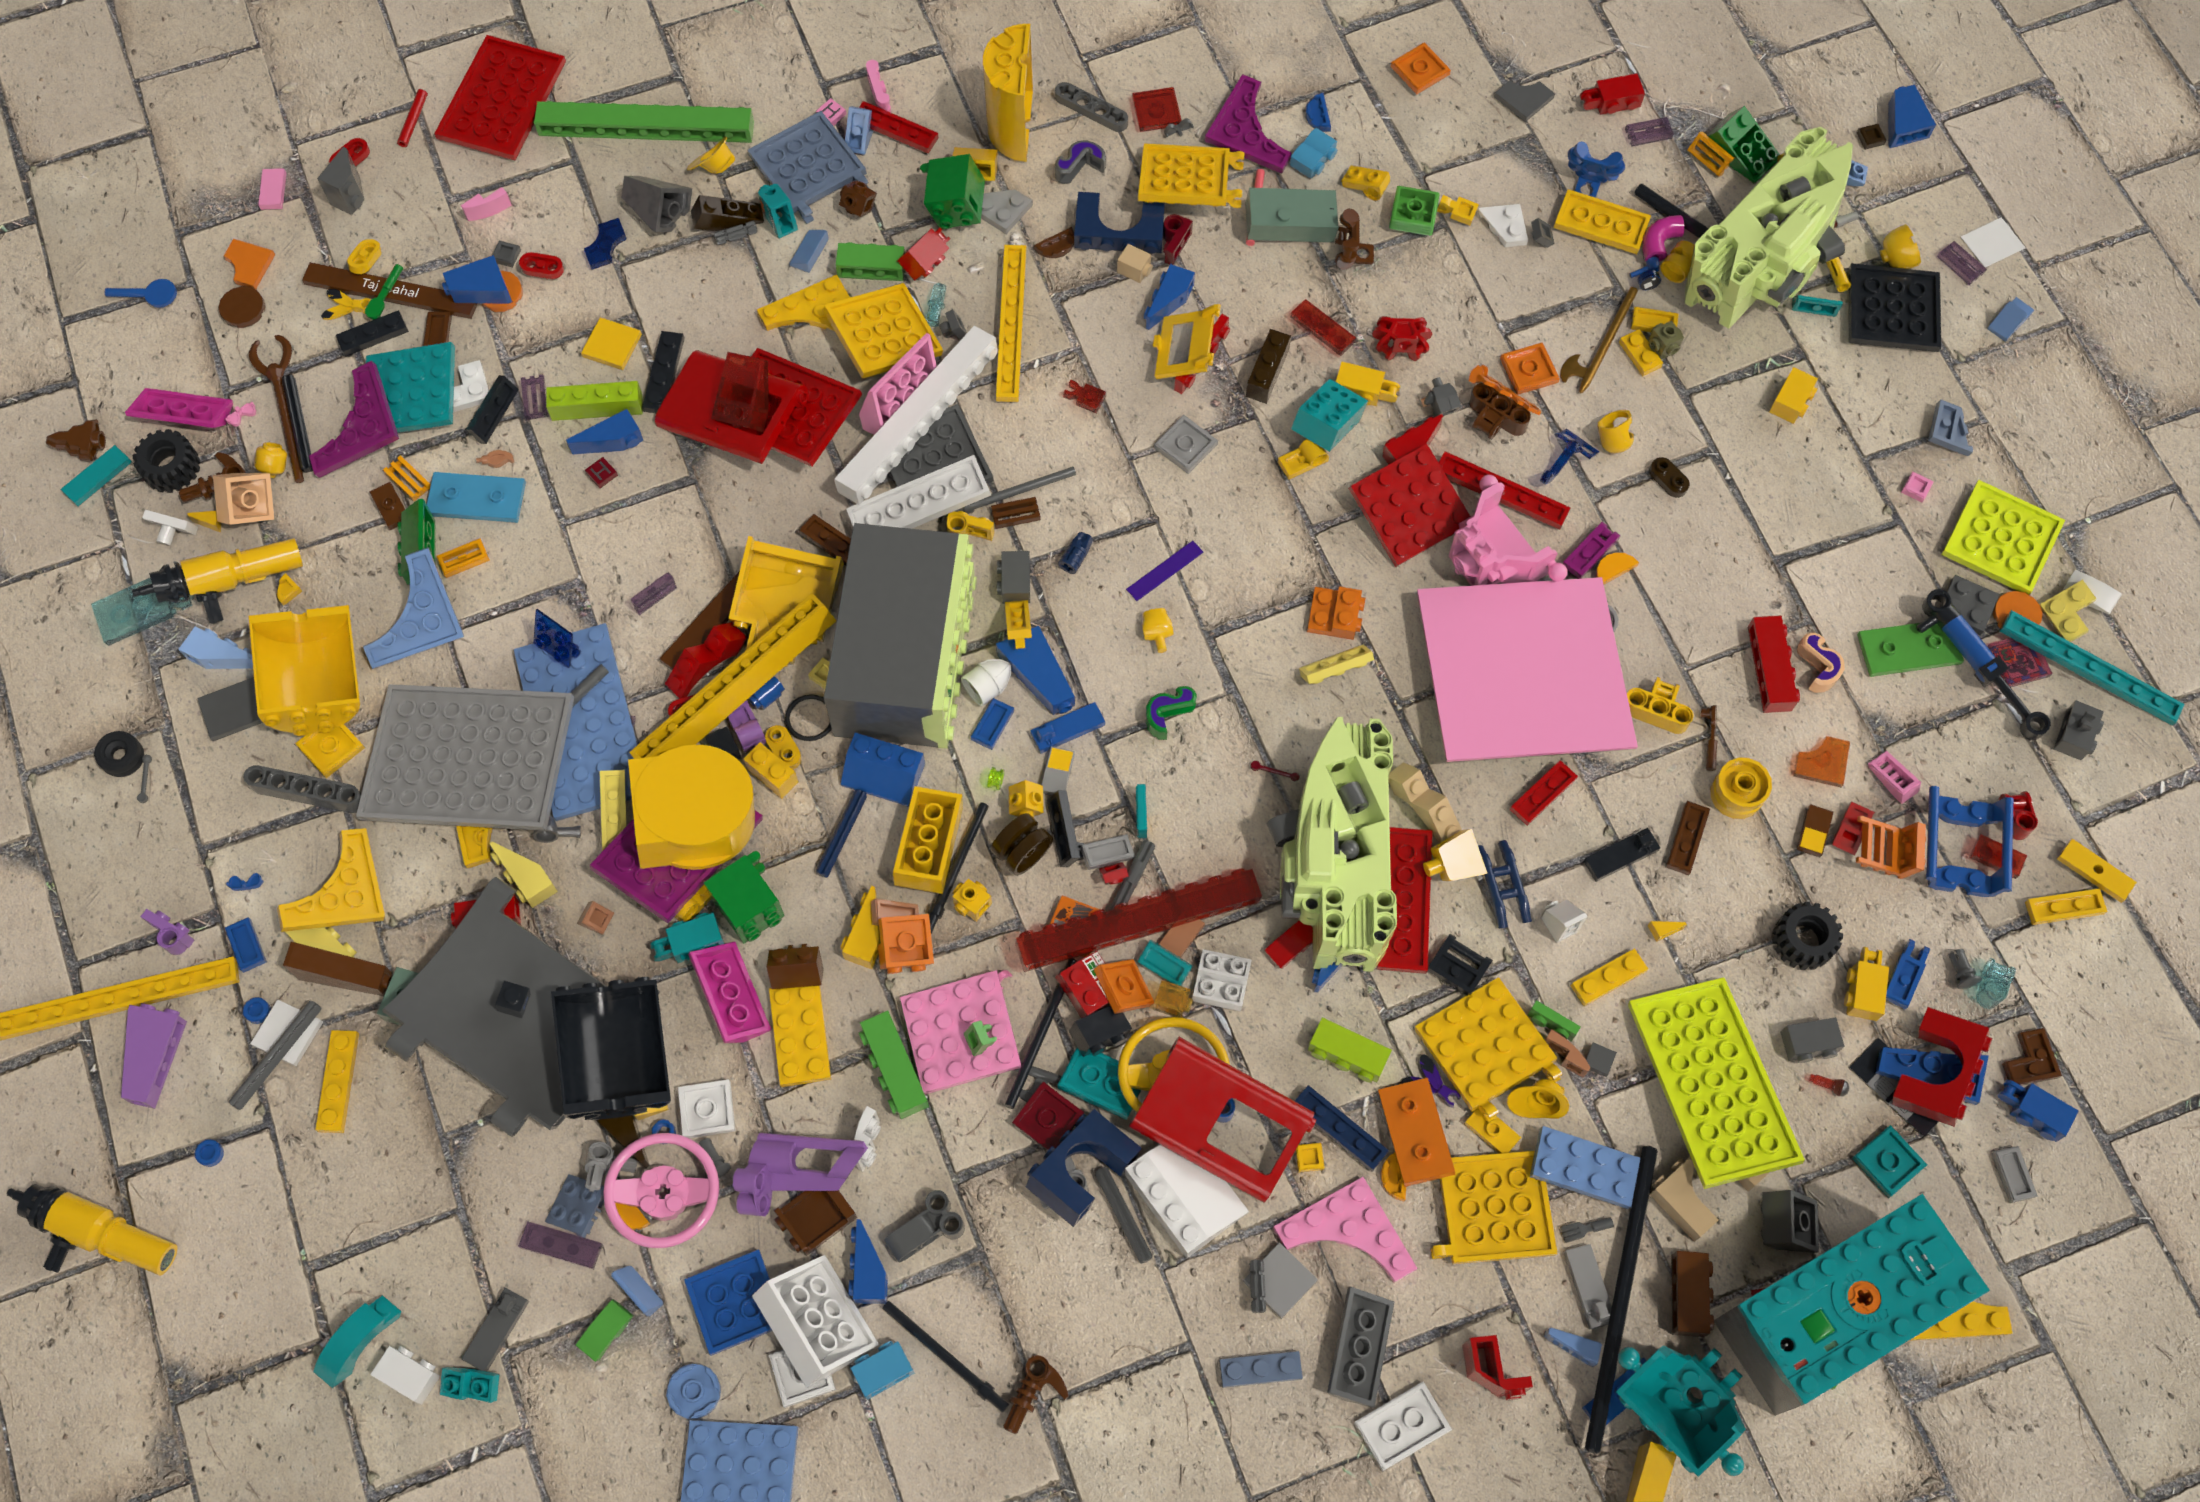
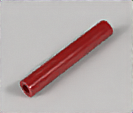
[397,89,428,147]

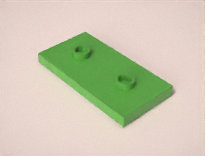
[1857,623,1964,677]

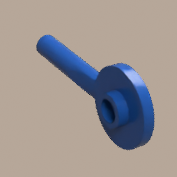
[105,279,177,308]

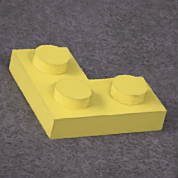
[2040,580,2096,642]

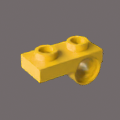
[1341,165,1390,201]
[1278,439,1329,480]
[947,511,995,541]

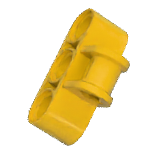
[1627,677,1694,734]

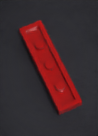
[859,101,939,154]
[1174,314,1230,394]

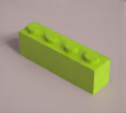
[546,381,643,421]

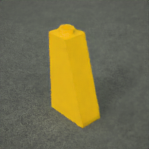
[1626,1442,1677,1502]

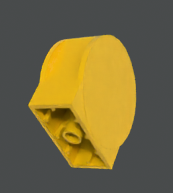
[628,745,755,870]

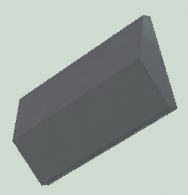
[1327,1287,1395,1408]

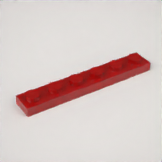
[1439,451,1571,530]

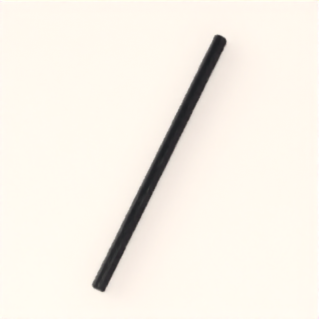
[1584,1146,1658,1454]

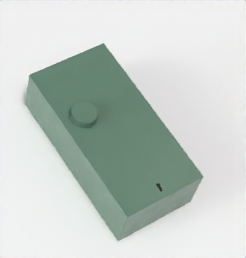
[1245,188,1339,242]

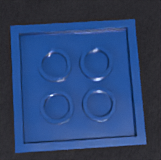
[684,1249,772,1356]

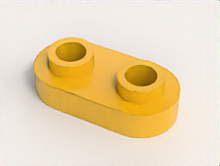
[347,239,382,274]
[765,725,802,769]

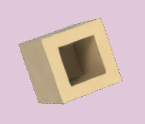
[1117,244,1153,283]

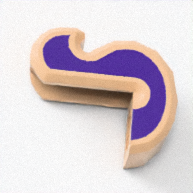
[1797,632,1845,693]

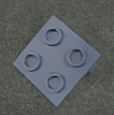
[545,1174,604,1238]

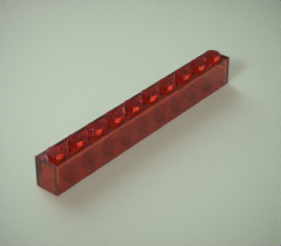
[1015,868,1262,972]

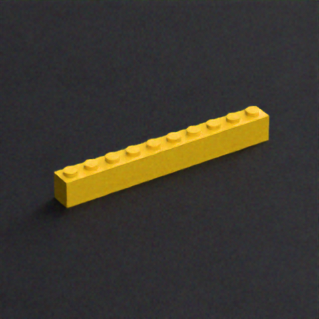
[629,593,836,759]

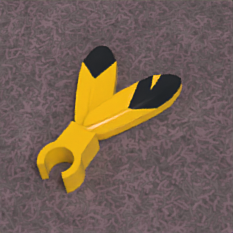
[321,289,370,320]

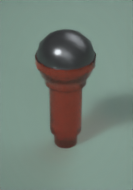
[1809,1074,1849,1097]

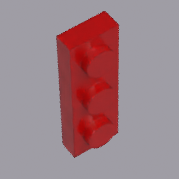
[1510,760,1578,826]

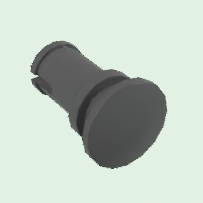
[1948,949,1982,989]
[699,1138,731,1178]

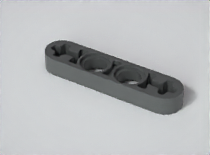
[1055,82,1128,132]

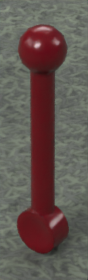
[1251,761,1300,782]

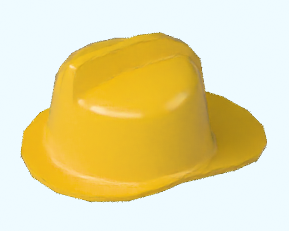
[687,137,735,174]
[1507,1079,1569,1119]

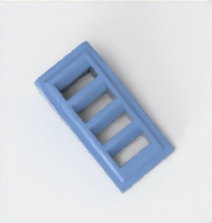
[1544,1328,1602,1367]

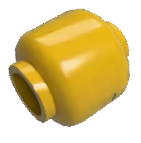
[254,442,287,478]

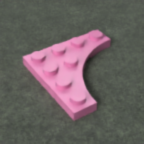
[1273,1177,1418,1283]

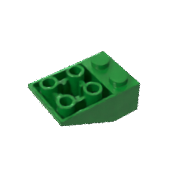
[1707,106,1780,183]

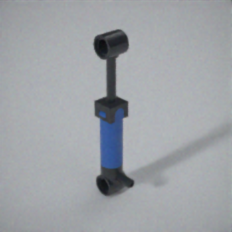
[1916,589,2051,740]

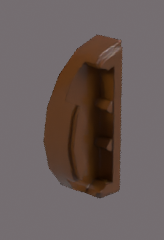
[1034,227,1074,259]

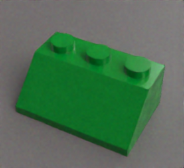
[398,499,436,585]

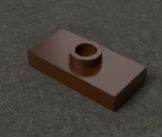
[369,482,405,530]

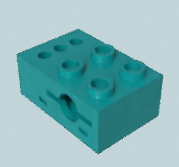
[1291,379,1368,452]

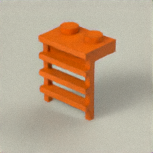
[1856,815,1926,879]

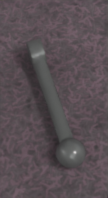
[137,754,152,803]

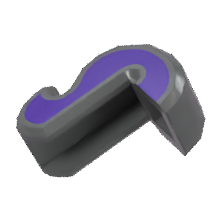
[1055,140,1106,184]

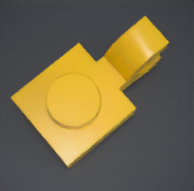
[1437,195,1479,226]

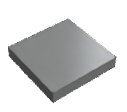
[1154,415,1218,474]
[1243,1242,1318,1319]

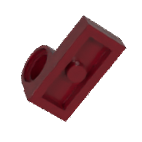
[1163,214,1193,265]

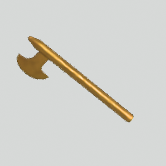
[1560,287,1638,393]

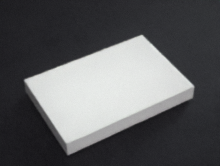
[1354,1381,1452,1472]

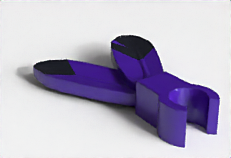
[1401,1054,1461,1108]

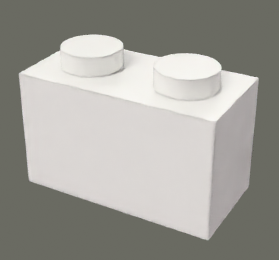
[370,1346,440,1405]

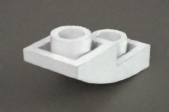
[2063,570,2121,614]

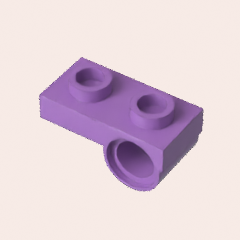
[728,700,767,753]
[140,909,195,955]

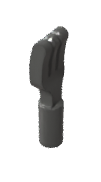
[1560,1217,1614,1243]

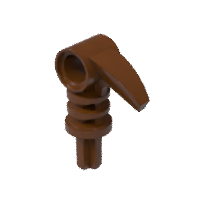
[179,452,246,502]
[1003,1355,1069,1434]

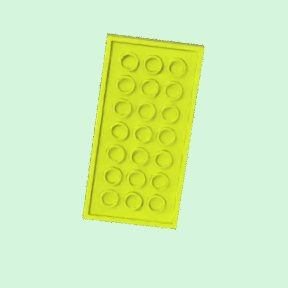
[1628,977,1805,1189]

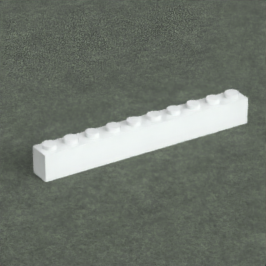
[834,326,998,505]

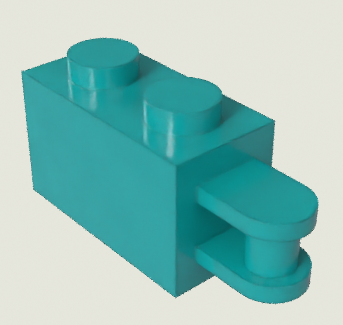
[650,913,725,963]

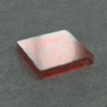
[1132,87,1182,132]

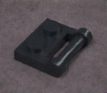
[1428,934,1493,996]

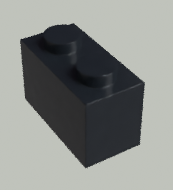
[1069,1006,1132,1057]

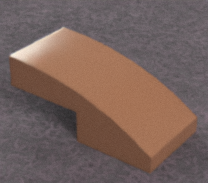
[1545,1029,1590,1078]

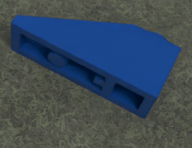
[566,409,644,455]

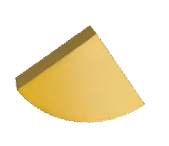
[277,573,302,606]

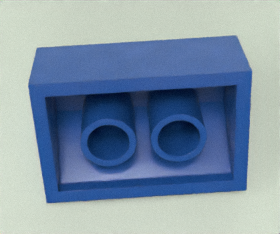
[841,733,925,807]

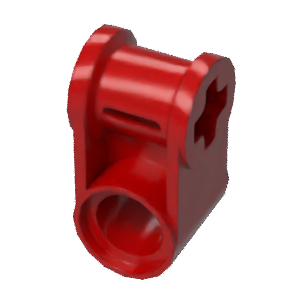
[1999,791,2038,840]

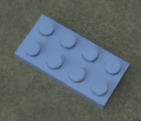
[1530,1126,1640,1209]

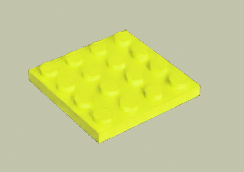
[1941,480,2065,595]

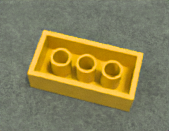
[893,786,963,894]

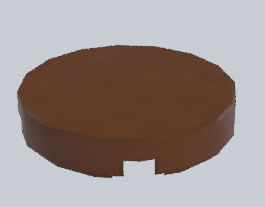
[218,286,266,328]

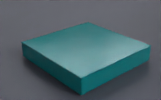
[1852,1125,1927,1199]

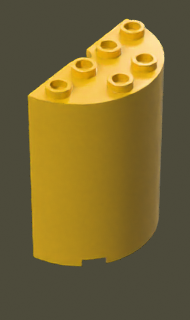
[983,24,1033,162]
[248,605,360,736]

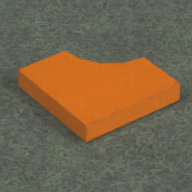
[224,239,275,289]

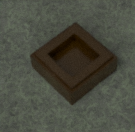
[1856,124,1887,150]

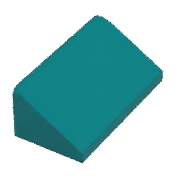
[1792,295,1843,317]

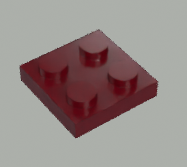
[1012,1082,1084,1151]

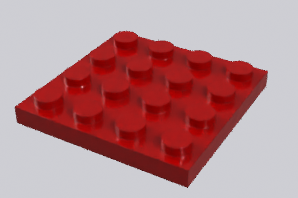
[1348,444,1471,567]

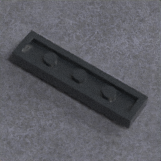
[642,331,685,413]

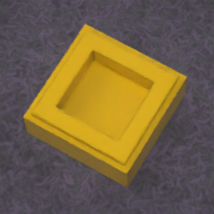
[1295,1143,1325,1173]

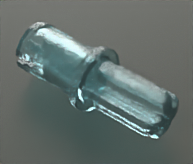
[926,282,947,327]

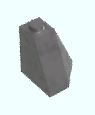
[621,176,693,232]

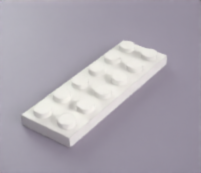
[846,455,991,529]

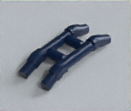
[1478,840,1532,929]

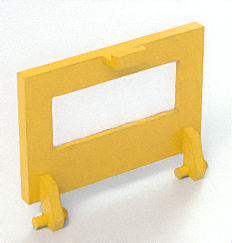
[1153,304,1221,379]

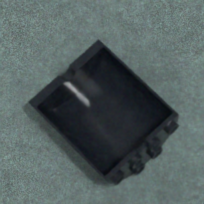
[551,977,671,1120]

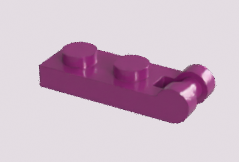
[1563,522,1621,579]

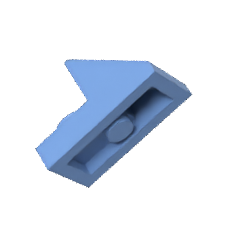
[845,106,873,155]
[1987,297,2034,342]

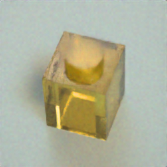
[1153,980,1193,1018]

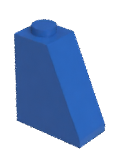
[1888,85,1936,148]
[442,255,512,304]

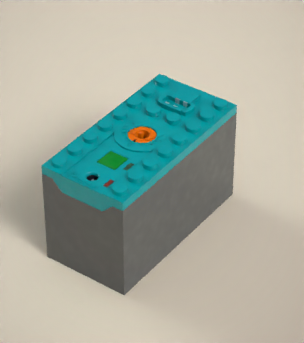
[1714,1193,1990,1416]

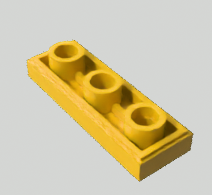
[2057,838,2137,903]

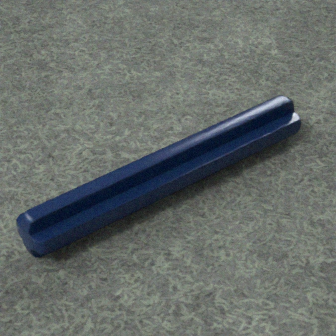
[816,789,867,878]

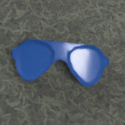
[226,873,264,891]

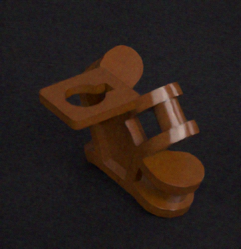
[1335,208,1374,270]

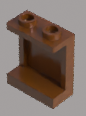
[774,1190,858,1256]

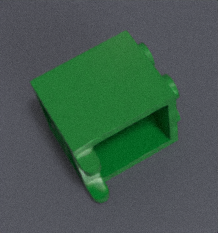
[920,154,985,229]
[704,851,785,944]

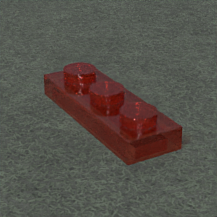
[1290,299,1356,356]

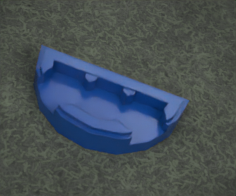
[1306,93,1331,132]

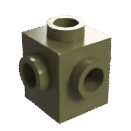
[1648,321,1684,360]

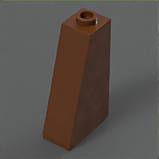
[283,942,393,996]

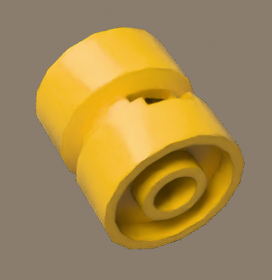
[1660,240,1695,283]

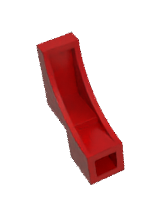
[665,622,747,699]

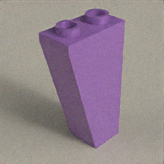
[121,1003,187,1109]

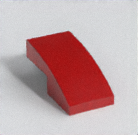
[1831,802,1875,856]
[1265,920,1313,969]

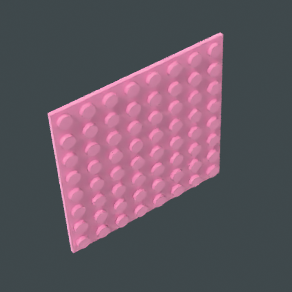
[1417,577,1638,762]

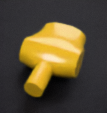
[1142,608,1174,653]

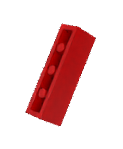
[1747,615,1800,713]

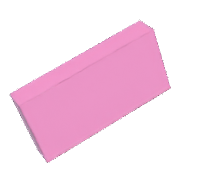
[258,168,287,210]

